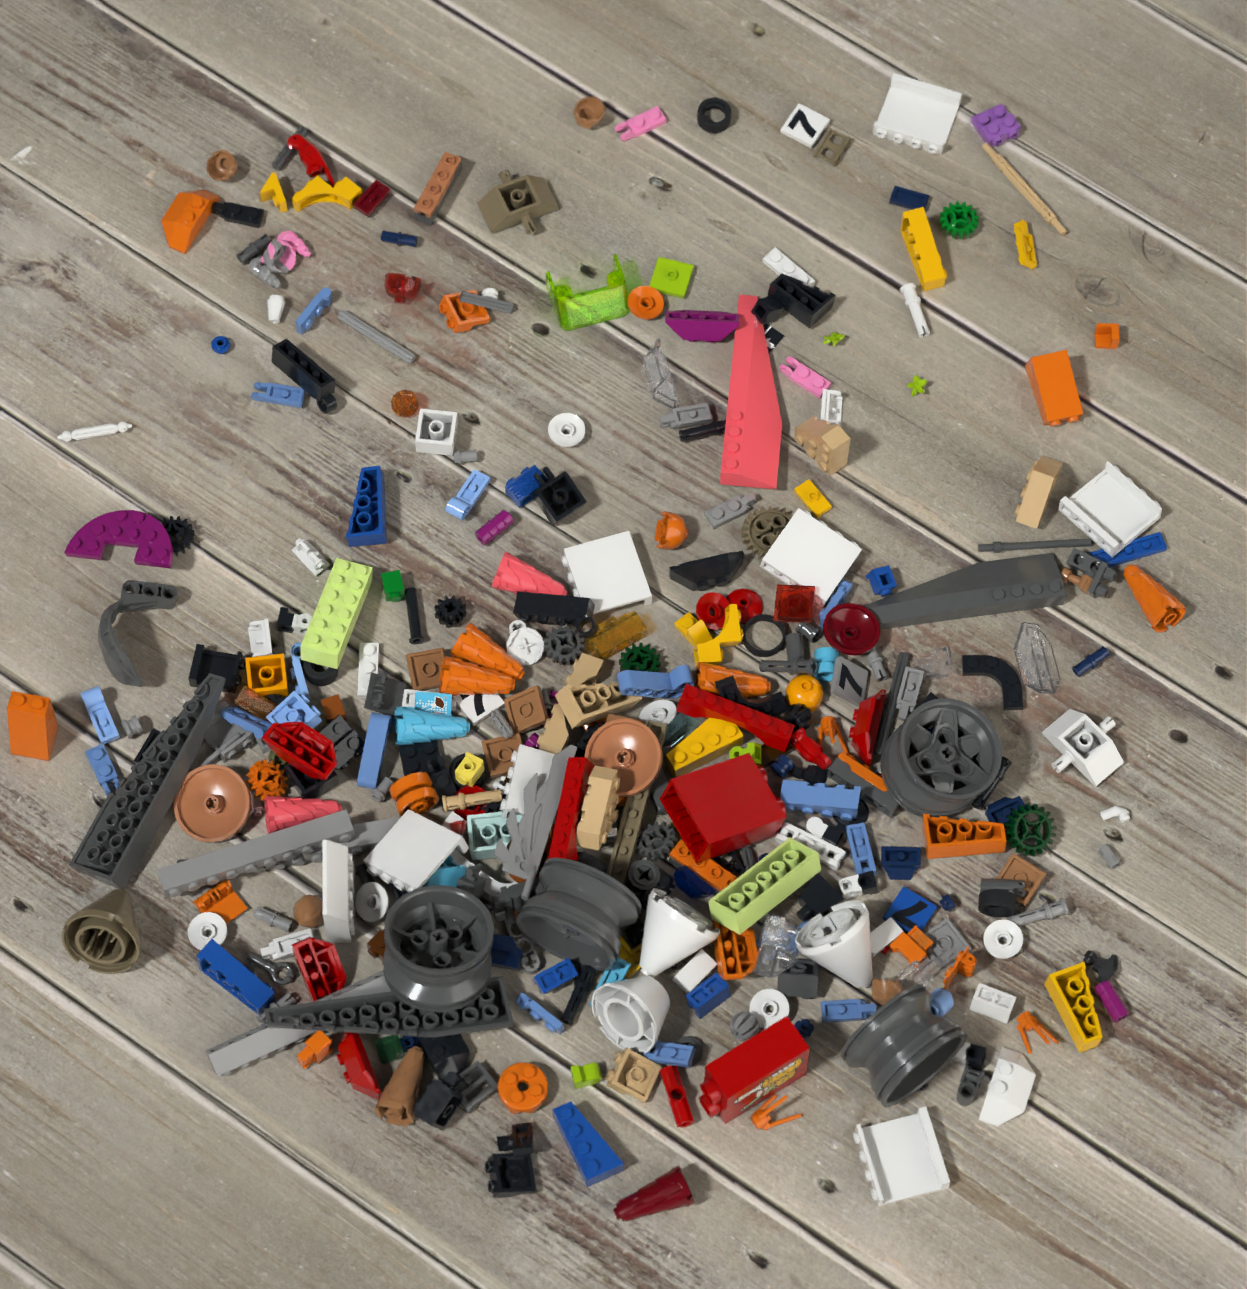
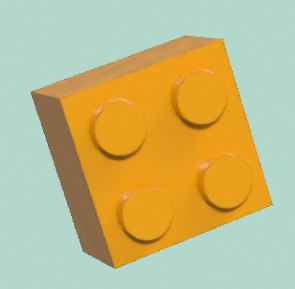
[245,654,289,699]

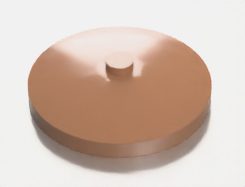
[585,719,663,797]
[174,764,251,843]

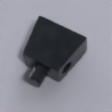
[796,873,845,922]

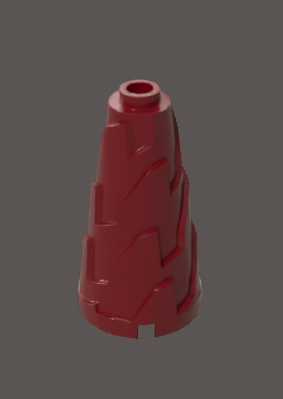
[613,1166,695,1222]

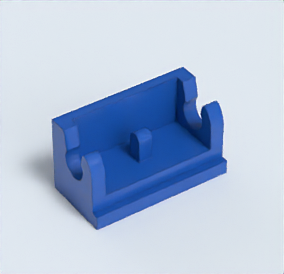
[532,958,578,994]
[685,972,731,1019]

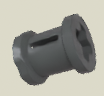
[796,618,821,643]

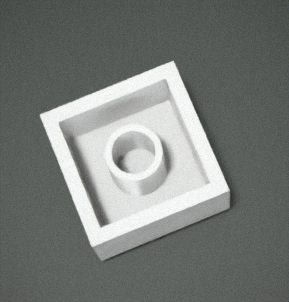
[415,409,458,456]

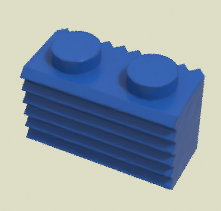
[505,465,549,508]

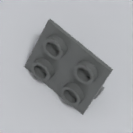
[364,671,407,717]

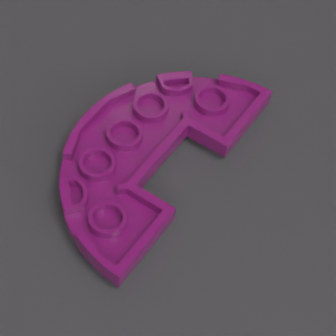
[64,510,173,569]

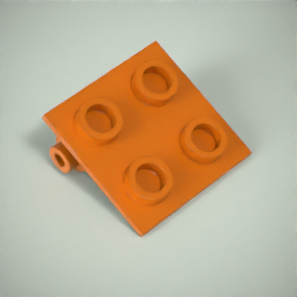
[193,879,248,924]
[943,946,977,989]

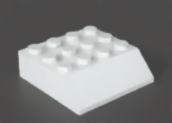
[323,840,355,943]

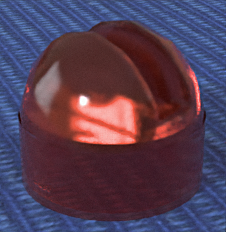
[449,820,466,834]

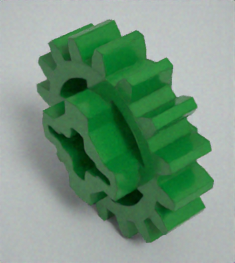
[939,201,979,239]

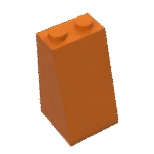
[1025,350,1083,427]
[7,691,58,761]

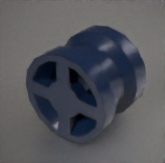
[770,754,795,778]

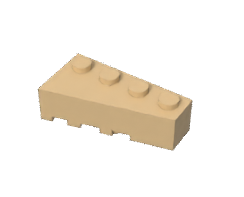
[555,683,643,729]

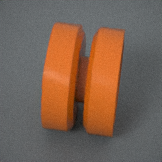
[389,772,439,817]

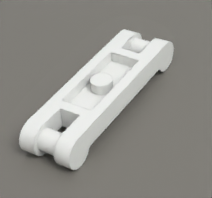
[775,822,846,870]

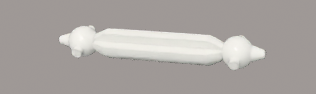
[57,421,132,442]

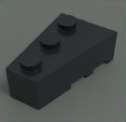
[767,273,836,329]

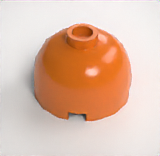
[655,511,688,550]

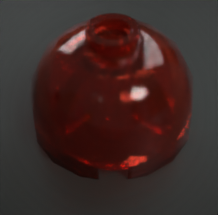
[384,273,422,304]

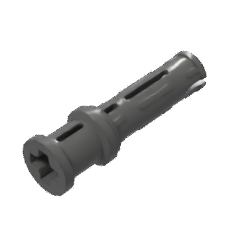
[759,658,818,675]

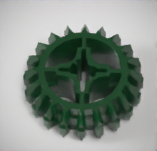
[1004,803,1057,856]

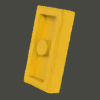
[794,479,832,519]

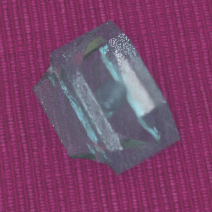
[663,713,688,747]

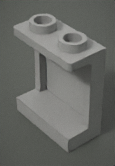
[203,700,255,763]

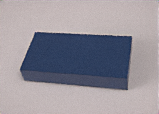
[889,186,929,210]

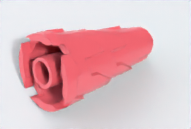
[491,552,568,596]
[264,796,342,834]

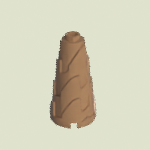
[375,1047,425,1126]

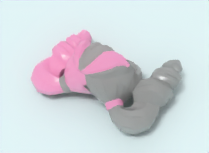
[249,230,311,289]

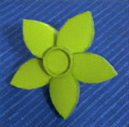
[823,332,845,346]
[907,374,927,397]

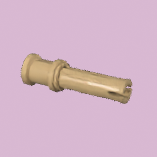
[442,789,503,813]

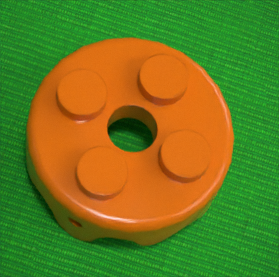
[498,1062,548,1114]

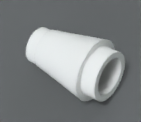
[267,295,285,324]

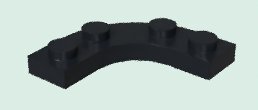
[962,655,1023,710]
[715,675,788,716]

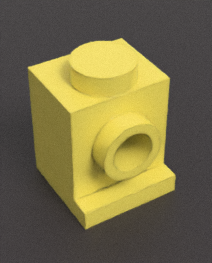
[455,752,485,787]

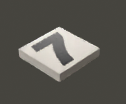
[780,103,830,149]
[452,693,505,726]

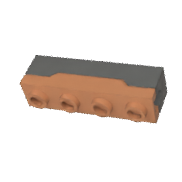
[414,152,462,226]

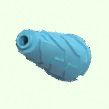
[394,706,470,745]

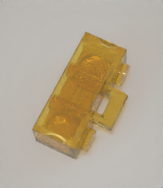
[586,611,647,660]

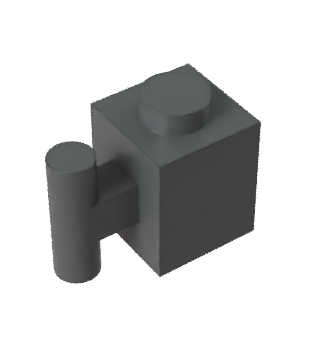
[456,863,486,899]

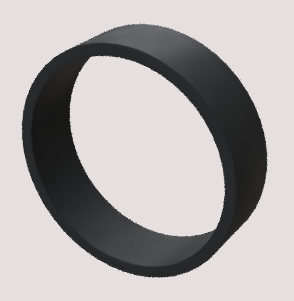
[743,614,785,657]

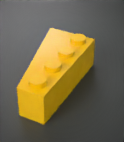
[900,207,947,292]
[666,718,743,778]
[1044,962,1102,1053]

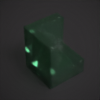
[375,1035,404,1065]

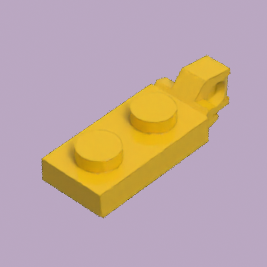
[1014,220,1037,269]

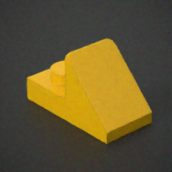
[260,172,287,213]
[674,612,713,647]

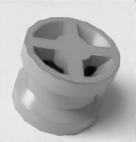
[121,715,143,739]

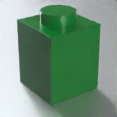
[381,570,405,602]

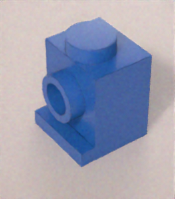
[865,565,897,597]

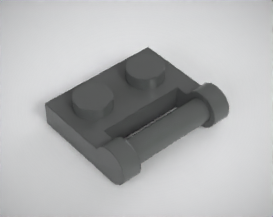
[456,1061,498,1114]

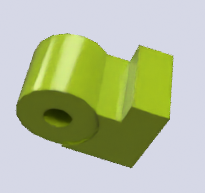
[729,742,761,764]
[571,1063,603,1090]

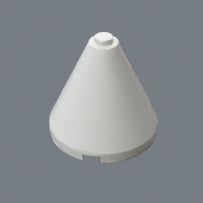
[639,888,720,977]
[795,900,873,988]

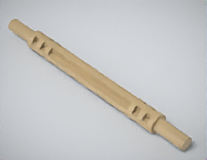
[982,142,1067,236]

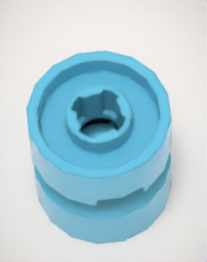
[814,647,839,682]

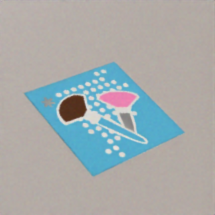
[415,691,452,714]

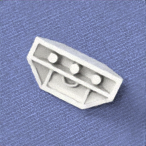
[979,1047,1036,1127]

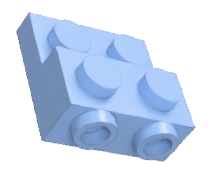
[266,691,322,729]

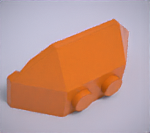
[161,189,220,254]
[712,920,760,980]

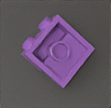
[970,103,1021,147]

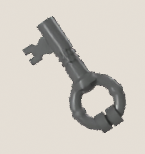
[247,953,295,985]

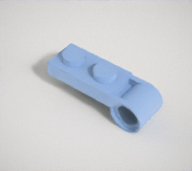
[445,469,490,520]
[290,643,309,699]
[80,686,120,745]

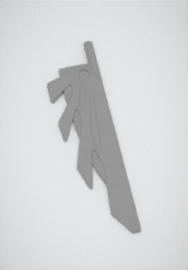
[493,745,577,900]

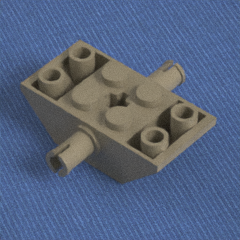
[477,170,559,235]

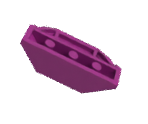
[665,310,740,343]

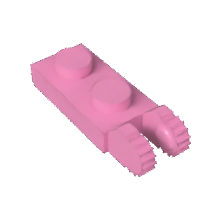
[615,106,666,141]
[779,356,831,398]

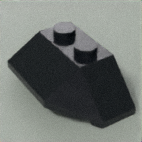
[669,551,744,591]
[415,1034,470,1081]

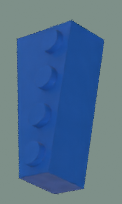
[345,466,387,547]
[196,939,276,1016]
[553,1101,624,1187]

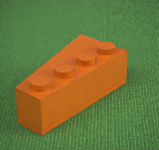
[922,814,1006,859]

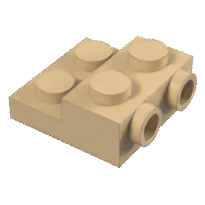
[605,1048,662,1103]

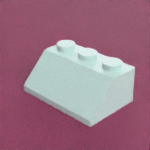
[467,811,522,861]

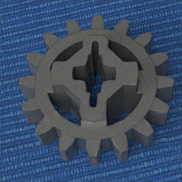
[544,624,585,665]
[636,821,678,861]

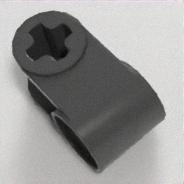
[956,1064,985,1106]

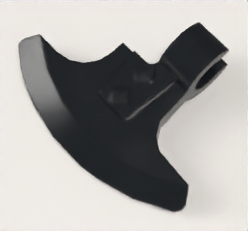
[791,765,828,786]
[1082,950,1118,983]

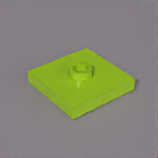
[649,257,694,299]

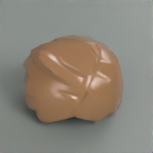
[573,97,606,129]
[206,150,238,181]
[293,894,324,929]
[871,978,904,1006]

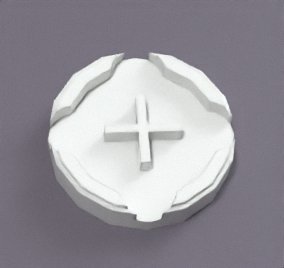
[506,627,544,666]

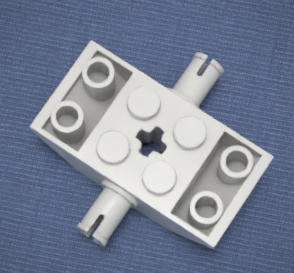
[1042,709,1124,787]

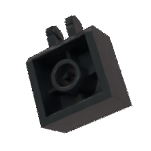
[532,467,587,526]
[284,763,339,798]
[412,1071,463,1130]

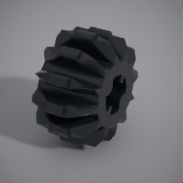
[434,594,467,628]

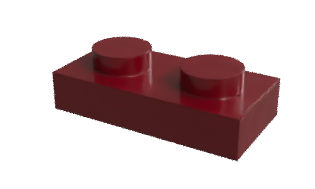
[354,180,391,217]

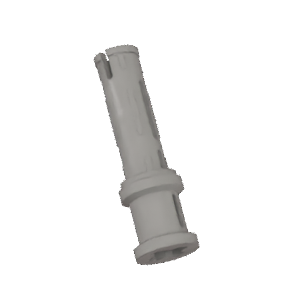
[1007,898,1068,926]

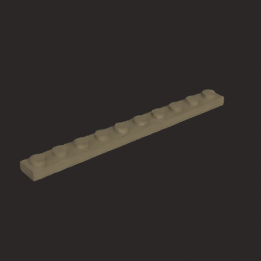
[607,721,668,884]

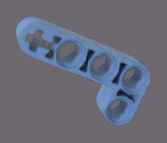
[616,665,695,699]
[357,712,394,789]

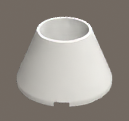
[591,976,670,1053]

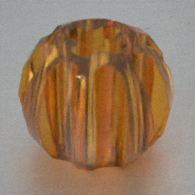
[391,390,419,418]

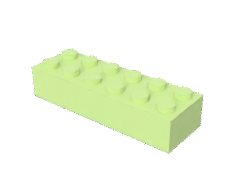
[301,558,373,669]
[708,837,821,935]

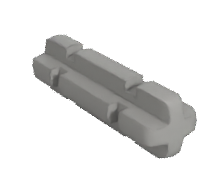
[490,709,514,739]

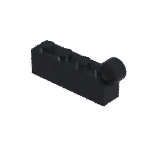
[271,338,337,414]
[513,591,598,638]

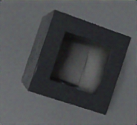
[751,295,784,324]

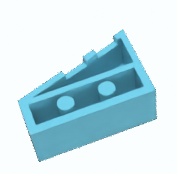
[424,855,467,888]

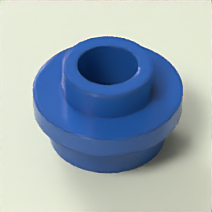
[211,336,230,354]

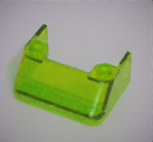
[546,254,630,331]

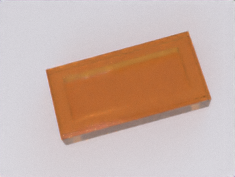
[234,686,278,722]

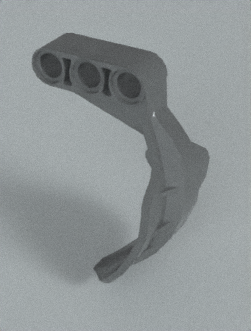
[98,580,178,687]

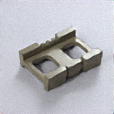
[813,128,851,167]

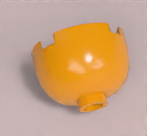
[785,674,824,713]

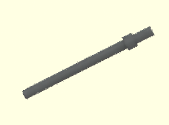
[978,538,1091,553]

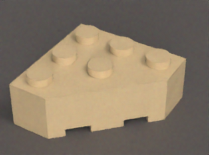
[794,416,850,476]
[1015,456,1063,529]
[576,765,620,851]

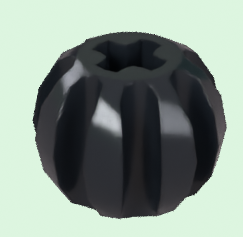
[784,703,813,732]

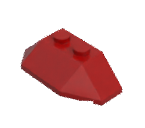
[849,689,886,767]
[262,722,337,780]
[292,937,347,1002]
[336,1032,382,1100]

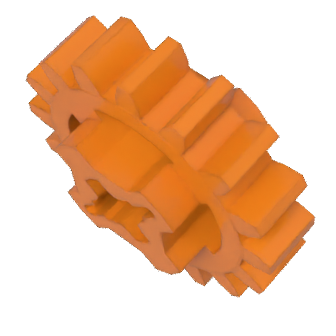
[246,759,288,801]

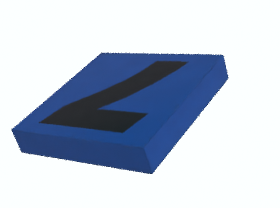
[883,886,937,934]

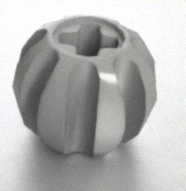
[729,1012,759,1042]

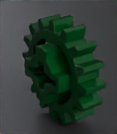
[619,642,661,672]

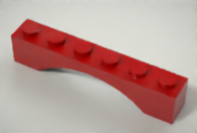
[676,684,795,753]
[548,757,595,861]

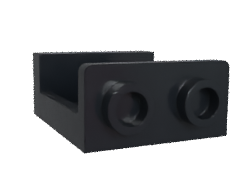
[188,644,246,693]

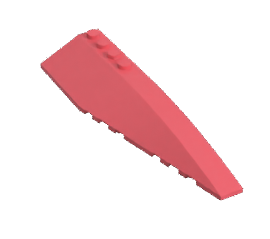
[720,294,782,489]

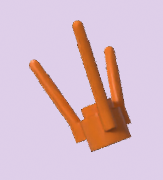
[818,716,849,754]
[1016,1011,1058,1054]
[750,1094,802,1131]

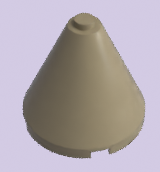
[62,889,141,974]

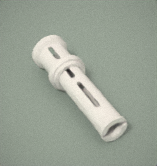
[900,283,930,338]

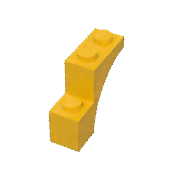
[292,175,362,212]
[693,604,743,667]

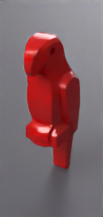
[287,134,335,188]
[790,727,832,770]

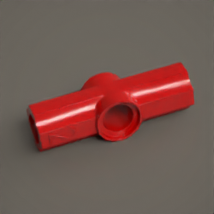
[660,1065,694,1128]

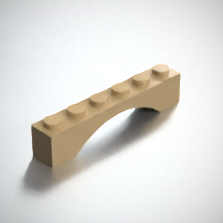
[537,653,604,754]

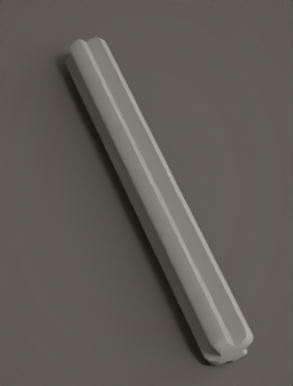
[337,310,415,364]

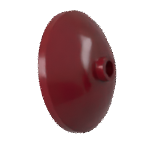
[823,603,880,655]

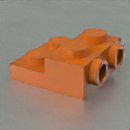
[439,290,491,333]

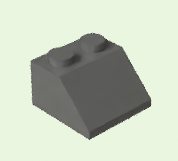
[777,957,819,999]

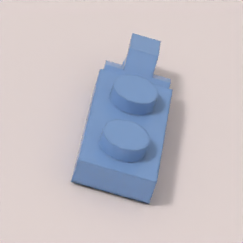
[818,579,852,628]
[515,992,564,1035]
[821,999,877,1023]

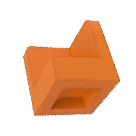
[1094,323,1120,349]

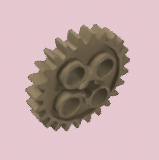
[741,506,793,560]

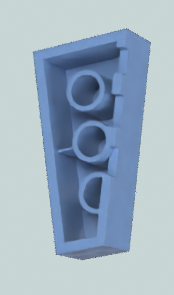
[780,780,861,821]

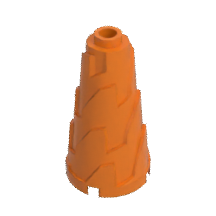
[1123,564,1186,633]
[450,623,526,682]
[439,656,515,696]
[694,662,771,697]

